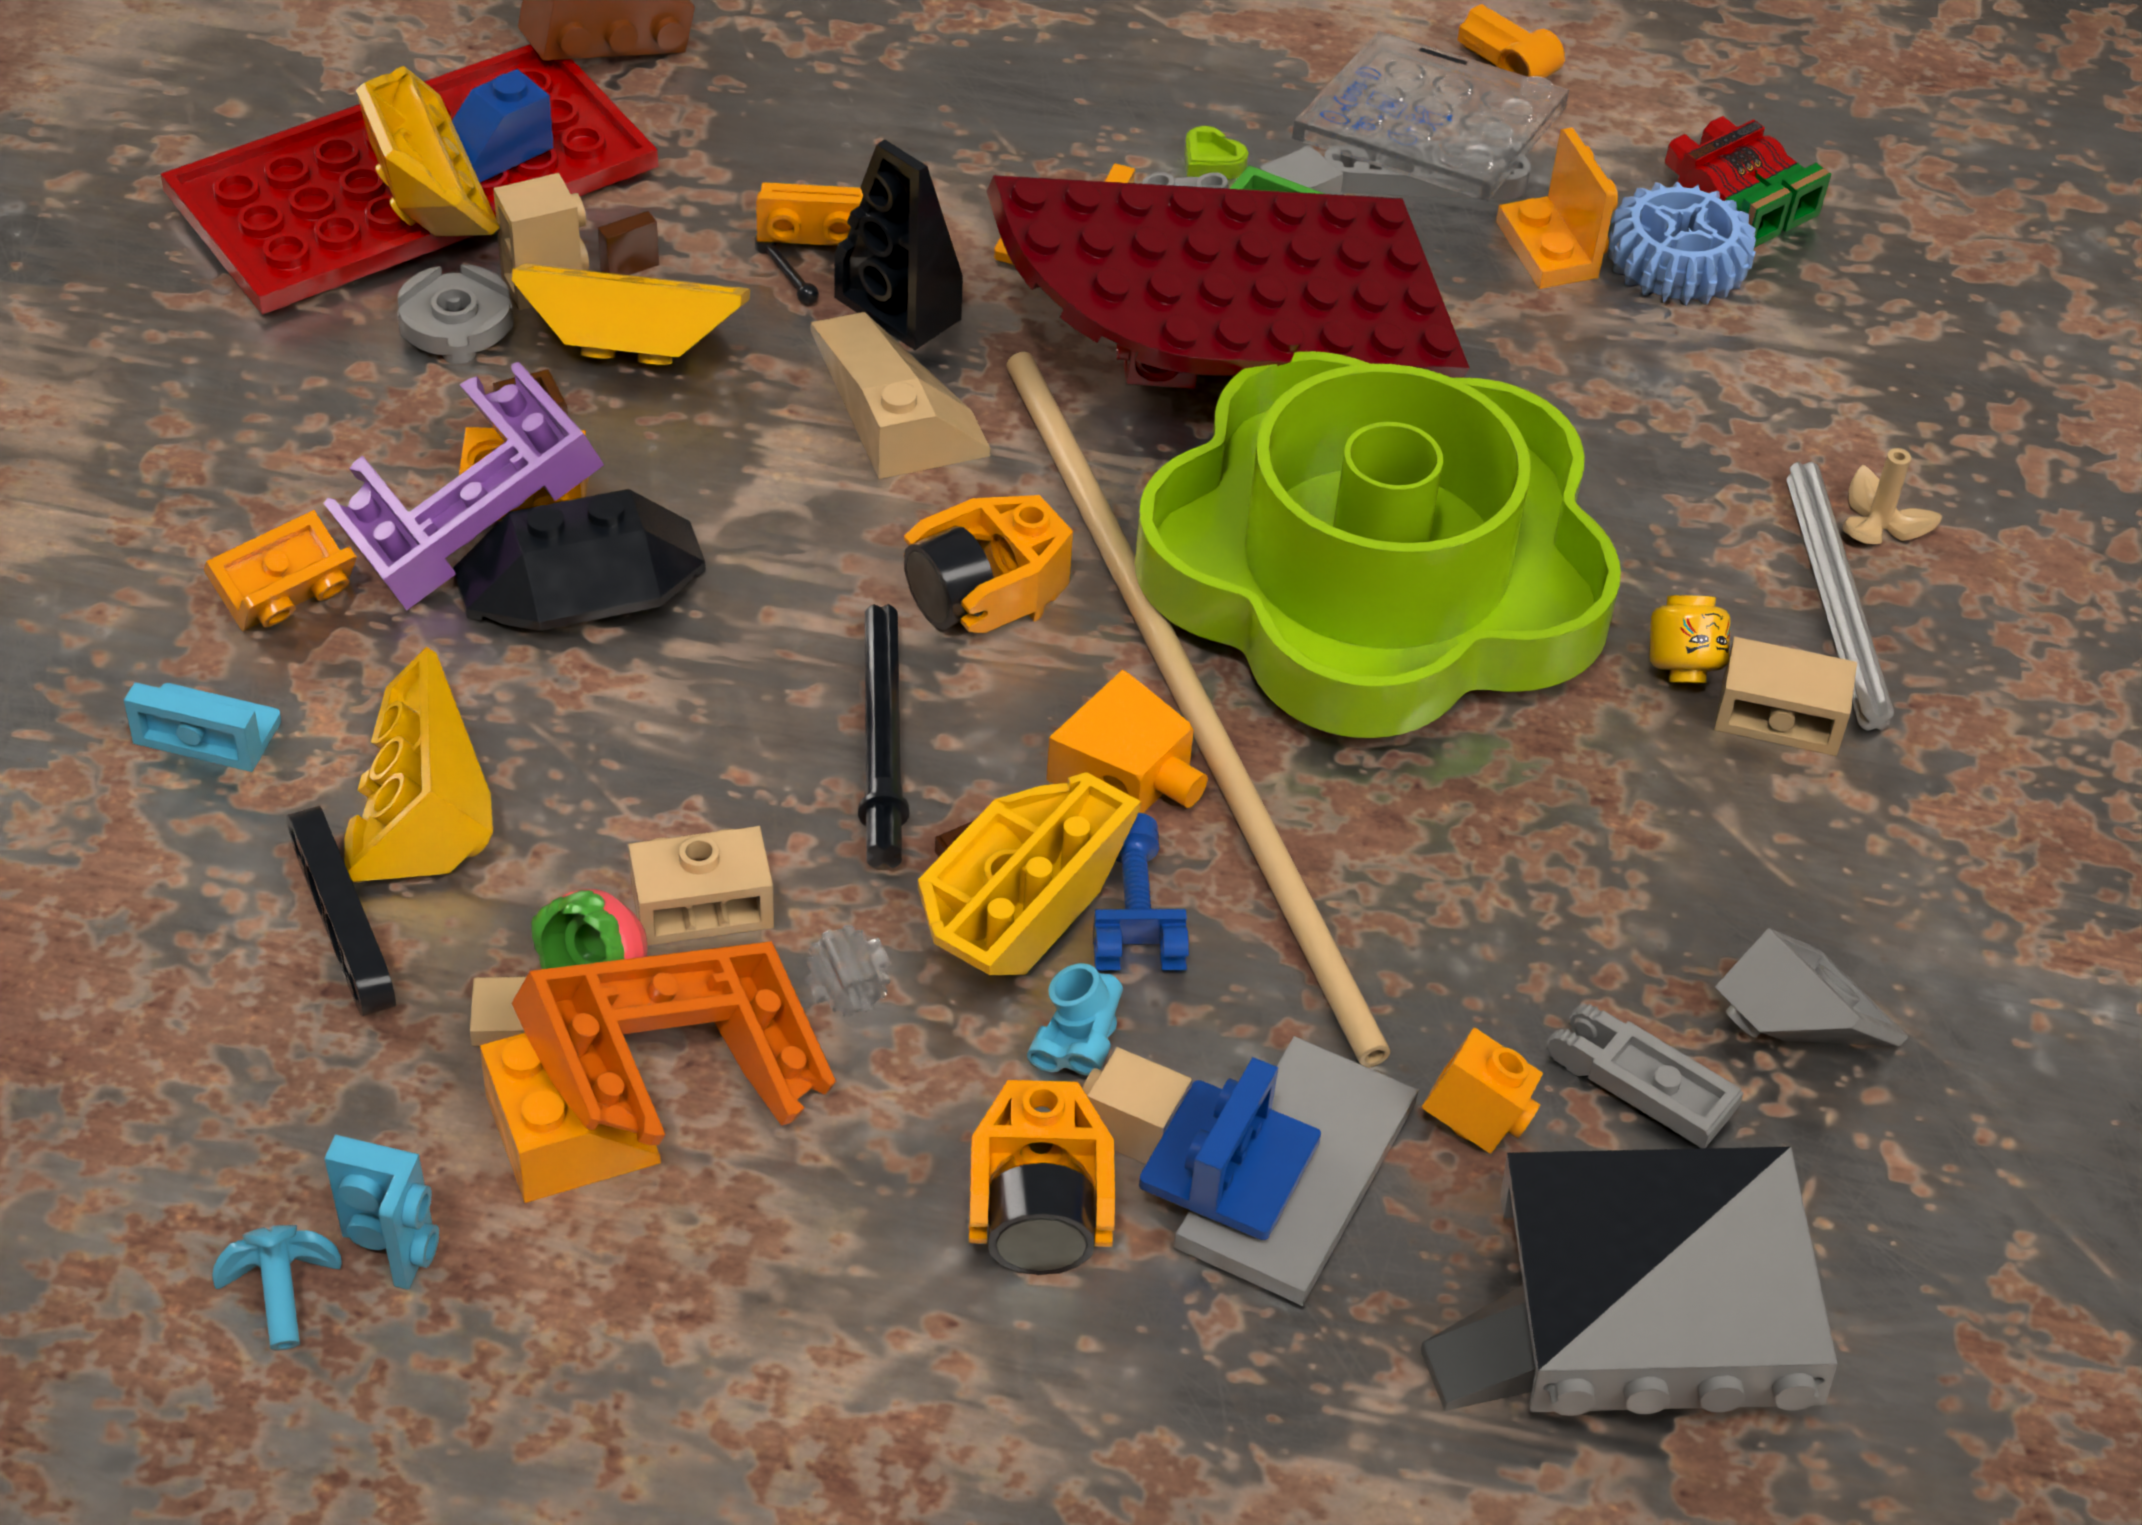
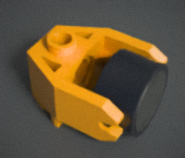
[904,495,1073,633]
[969,1080,1115,1275]

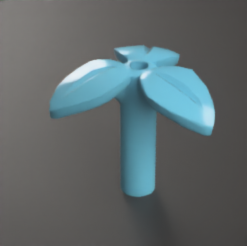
[212,1225,342,1350]

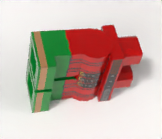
[1664,116,1832,248]

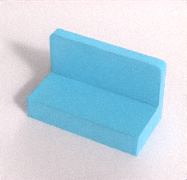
[124,682,281,772]

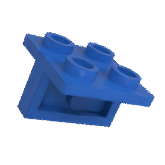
[1139,1057,1321,1240]

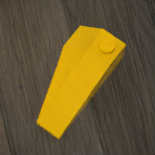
[344,647,493,882]

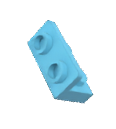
[324,1135,439,1290]

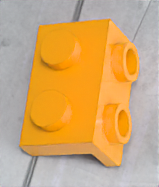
[756,182,863,246]
[204,510,357,632]

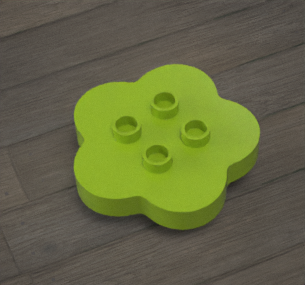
[1135,351,1621,738]

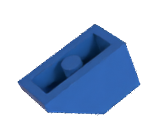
[452,69,553,182]

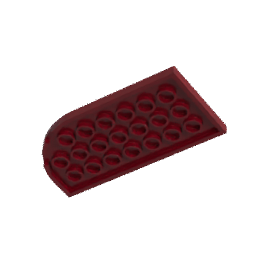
[986,175,1470,378]

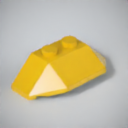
[356,66,500,236]
[512,263,750,365]
[918,772,1141,975]

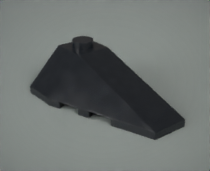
[834,139,963,350]

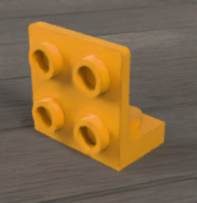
[1496,127,1618,289]

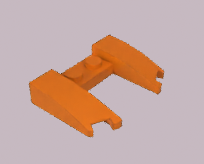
[512,941,836,1145]

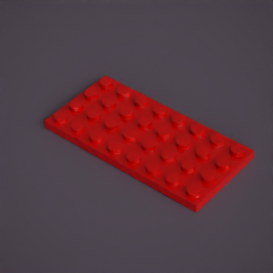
[161,44,658,315]

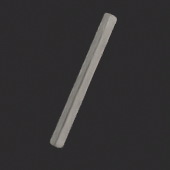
[1786,461,1894,731]

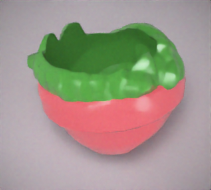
[531,889,648,969]

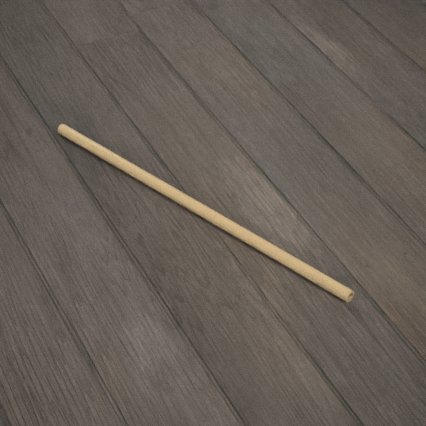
[1006,352,1391,1068]

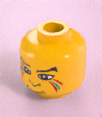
[1649,595,1730,684]

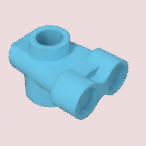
[1027,963,1123,1076]

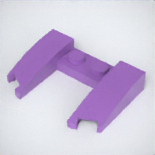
[324,362,604,610]

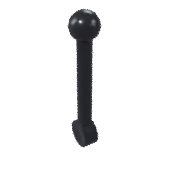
[755,235,819,305]

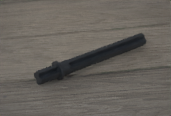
[858,604,910,868]

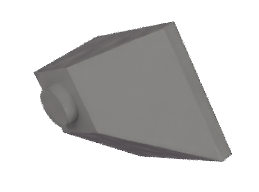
[1715,928,1909,1047]

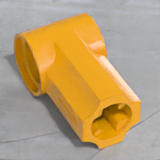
[1457,4,1565,92]

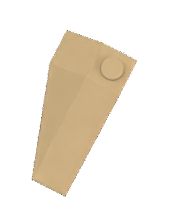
[811,312,990,479]

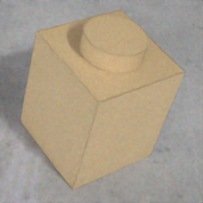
[1082,1047,1193,1164]

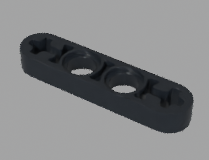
[286,806,396,1017]

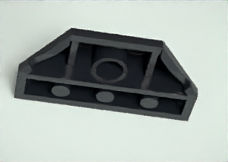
[453,489,706,631]

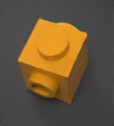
[1421,1027,1543,1154]

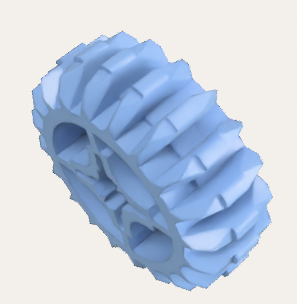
[1607,181,1756,306]

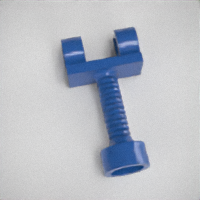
[1093,813,1189,971]

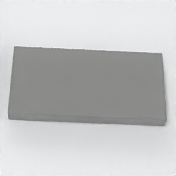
[1174,1036,1419,1306]

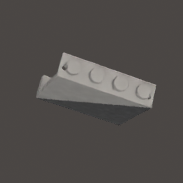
[1500,1147,1837,1416]

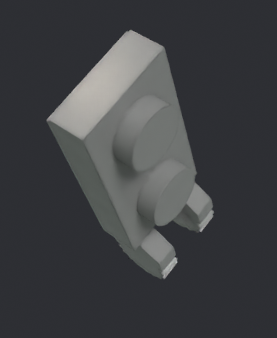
[1546,1003,1744,1148]

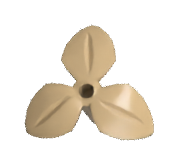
[1842,448,1942,544]

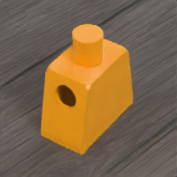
[1046,670,1208,813]

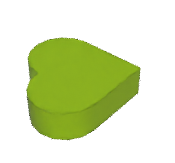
[1184,126,1248,180]

